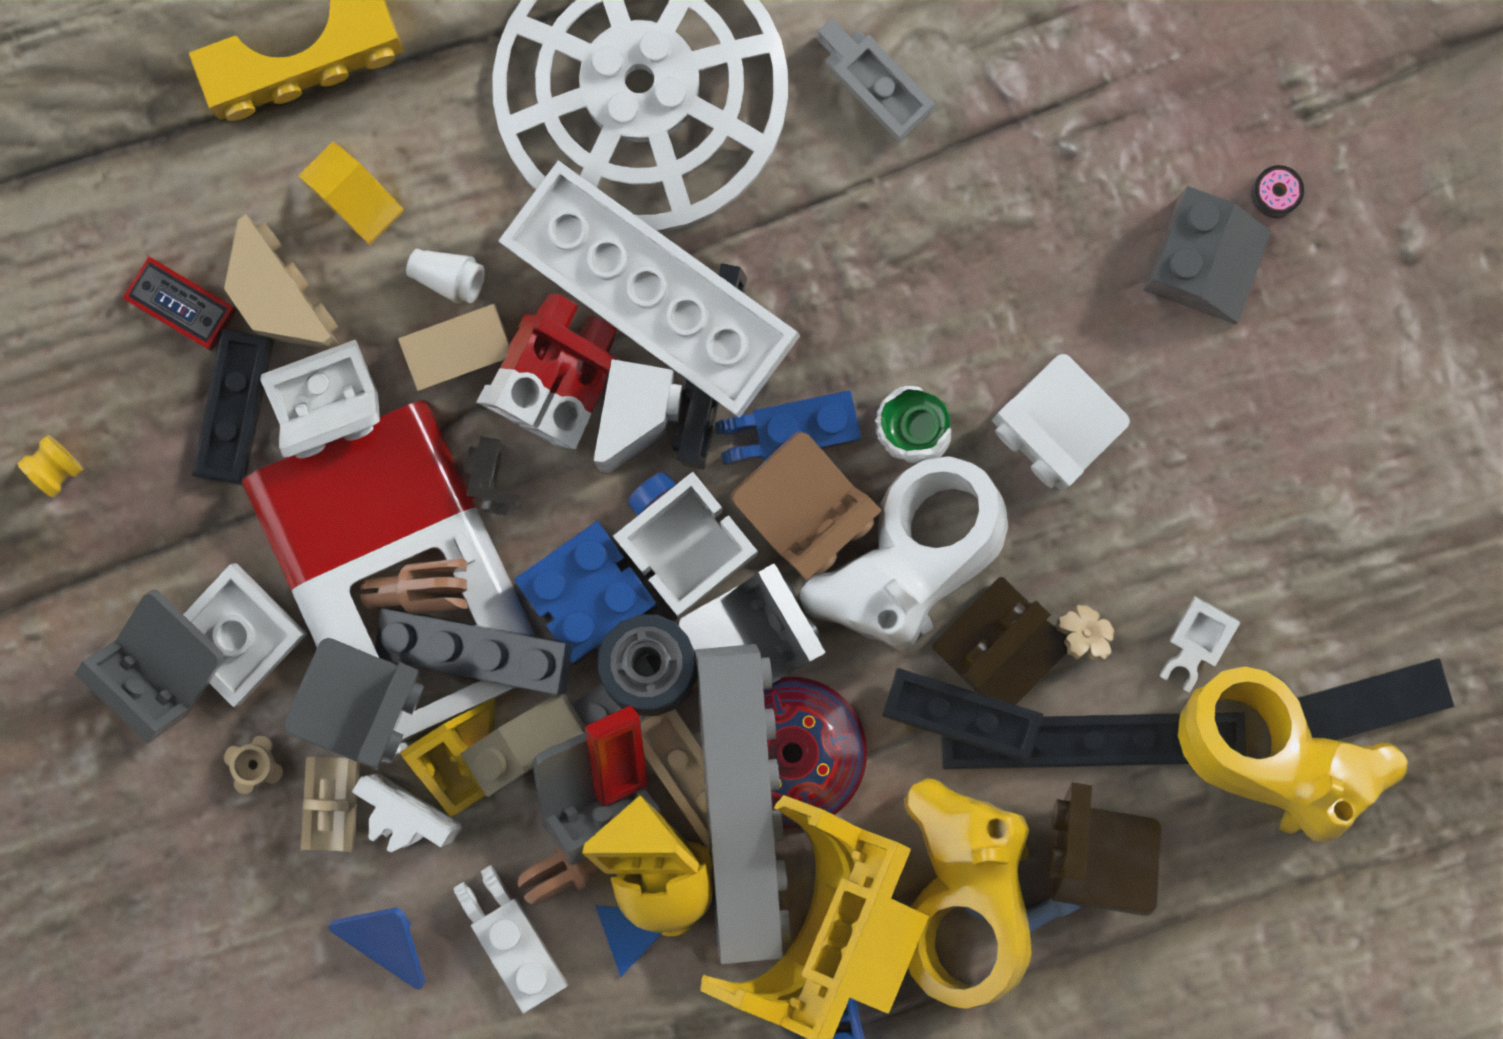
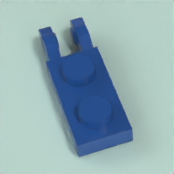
[715,390,861,465]

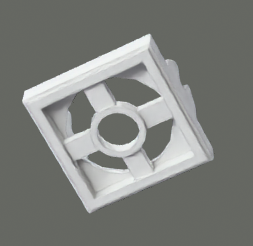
[352,774,462,852]

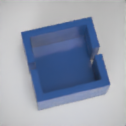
[514,520,658,665]

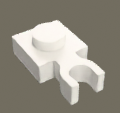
[1160,596,1240,693]

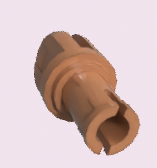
[518,846,599,905]

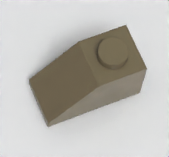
[460,694,585,797]

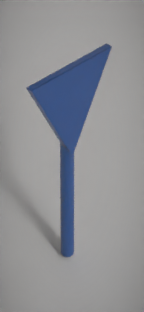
[595,901,714,977]

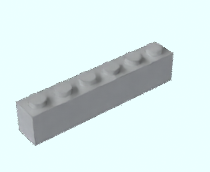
[694,644,791,964]

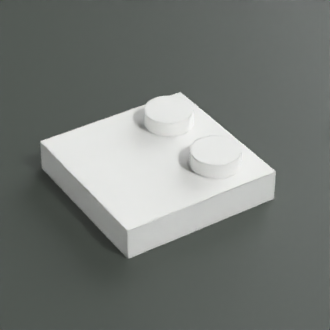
[183,563,308,707]

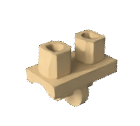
[301,757,359,852]

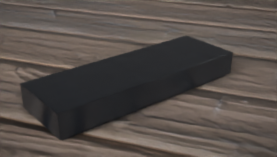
[192,329,274,486]
[1297,658,1455,740]
[881,668,1043,763]

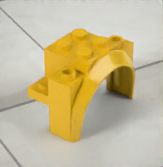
[700,795,929,1039]

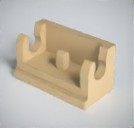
[398,303,510,391]

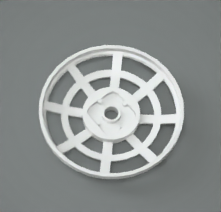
[492,0,788,233]

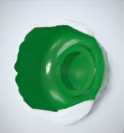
[875,386,952,464]

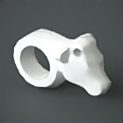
[800,456,1008,651]

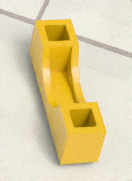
[189,0,405,121]

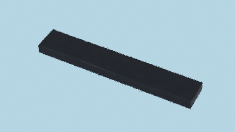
[941,712,1247,769]

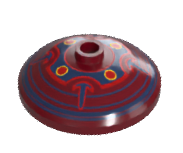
[763,677,867,829]

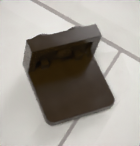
[1048,782,1161,916]

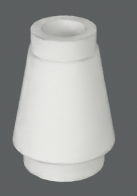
[406,249,485,304]

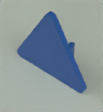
[328,907,425,990]

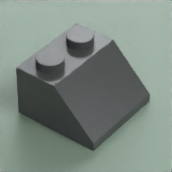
[1143,186,1271,324]

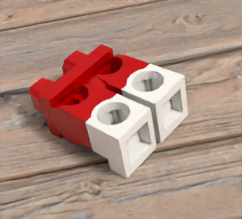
[476,294,618,449]

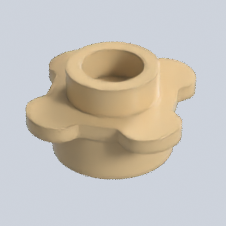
[224,736,283,794]

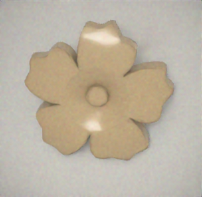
[1056,605,1115,662]

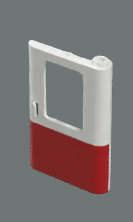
[241,400,536,762]

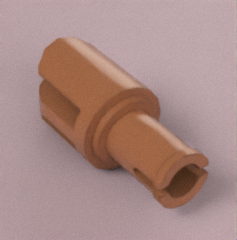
[360,558,467,614]

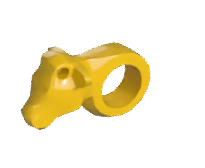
[1178,666,1408,843]
[904,778,1032,1009]

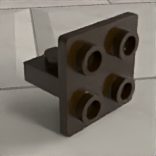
[932,577,1067,705]

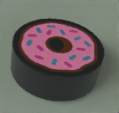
[1251,165,1304,218]

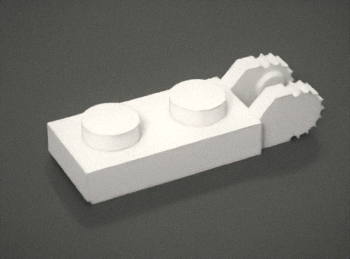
[453,865,568,1013]

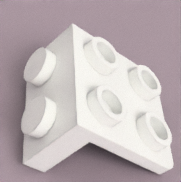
[261,339,380,459]
[991,354,1130,492]

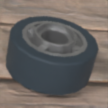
[598,615,696,716]

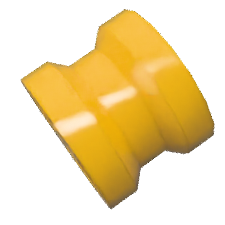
[17,434,83,498]

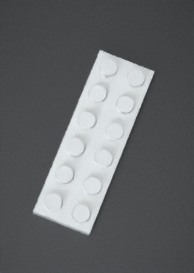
[498,160,800,418]

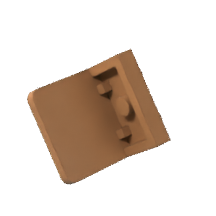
[731,431,881,580]

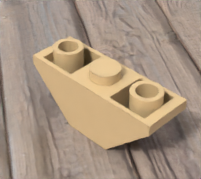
[224,214,339,350]

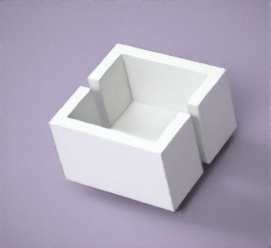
[613,472,758,618]

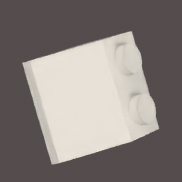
[594,359,683,473]

